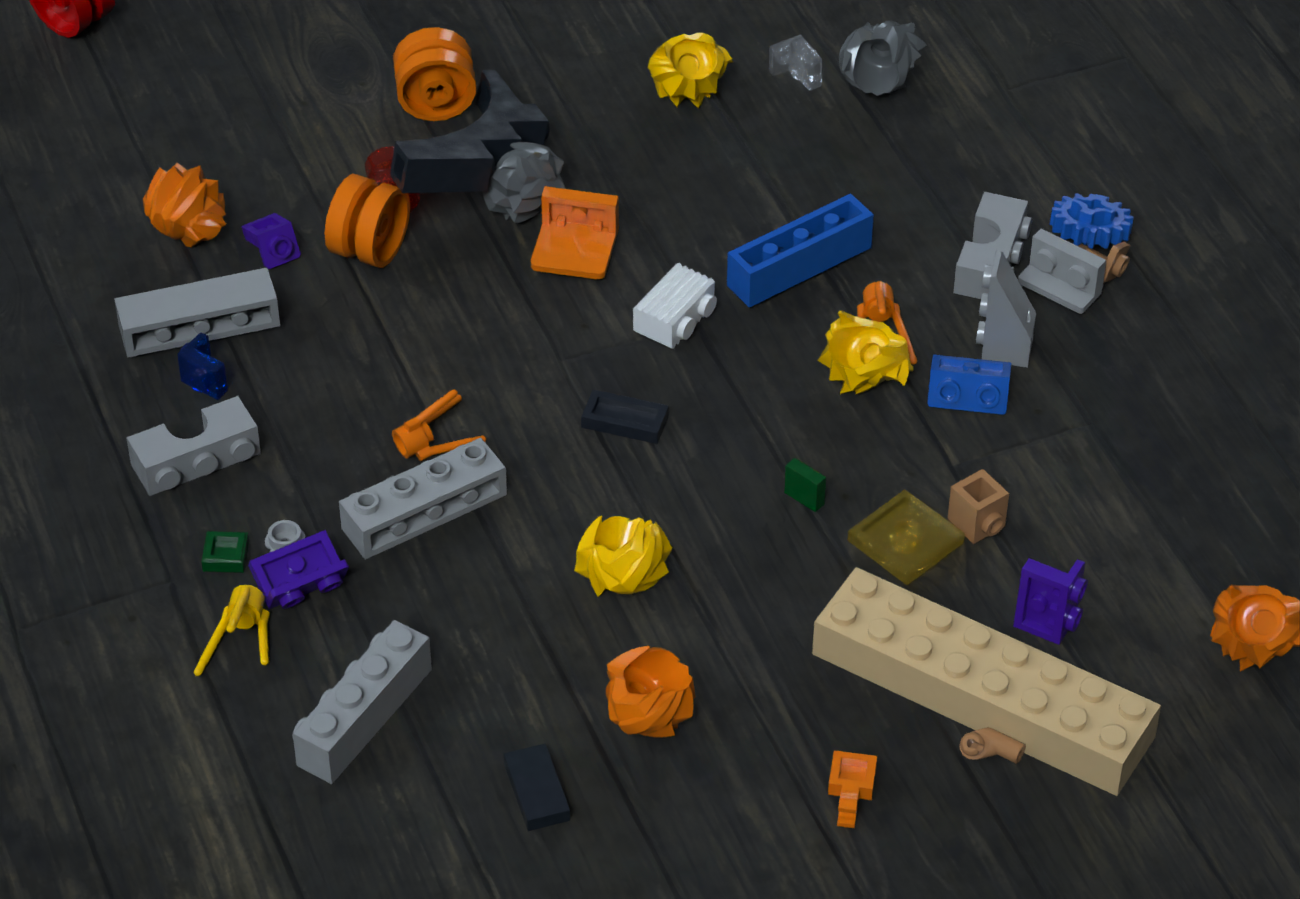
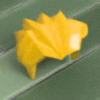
[647,33,733,108]
[818,311,913,394]
[574,516,672,597]

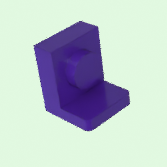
[241,213,301,269]

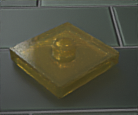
[848,490,965,585]

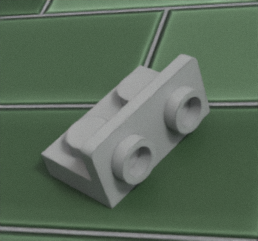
[1018,229,1106,314]

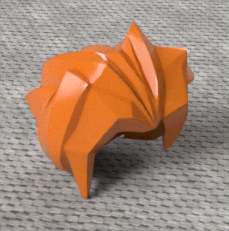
[143,163,226,248]
[1210,585,1300,671]
[606,646,696,737]

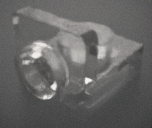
[769,34,822,91]

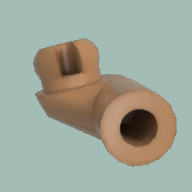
[960,727,1026,764]

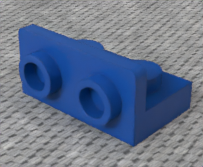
[927,354,1011,414]

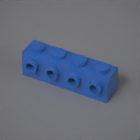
[727,193,874,308]

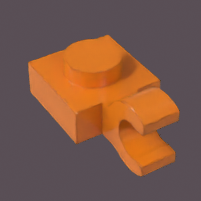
[828,750,877,828]

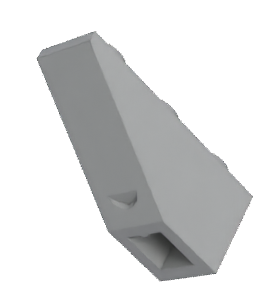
[976,249,1036,368]

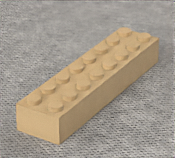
[812,567,1161,796]

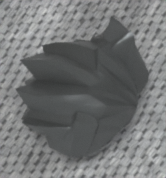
[839,20,926,96]
[482,142,566,223]

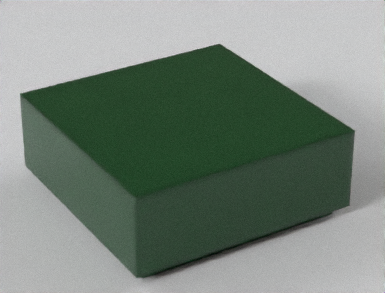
[784,458,826,512]
[201,531,249,573]

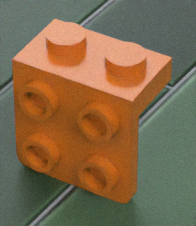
[531,186,619,279]

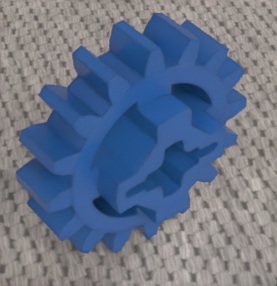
[1050,193,1134,249]

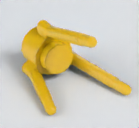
[194,585,270,676]

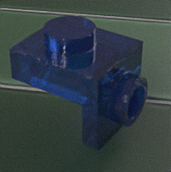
[177,332,228,400]

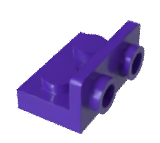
[1013,558,1088,645]

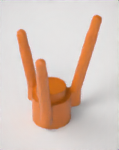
[857,281,917,365]
[392,389,486,461]

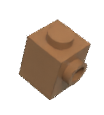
[948,469,1009,544]

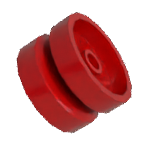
[29,0,115,38]

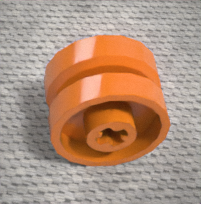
[393,27,476,121]
[324,173,410,268]

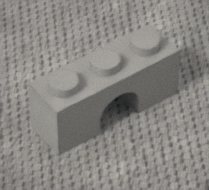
[953,192,1032,299]
[126,396,261,496]

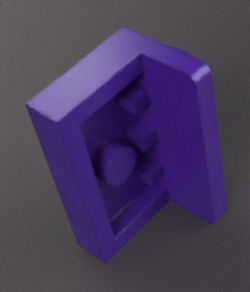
[248,530,349,609]

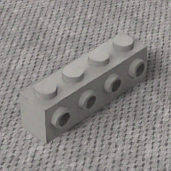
[114,268,280,358]
[339,437,507,560]
[292,620,432,784]

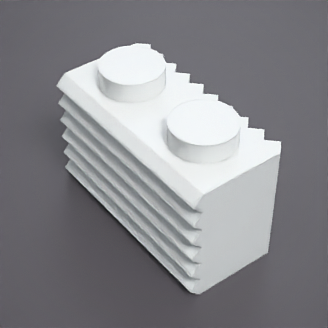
[633,263,717,349]

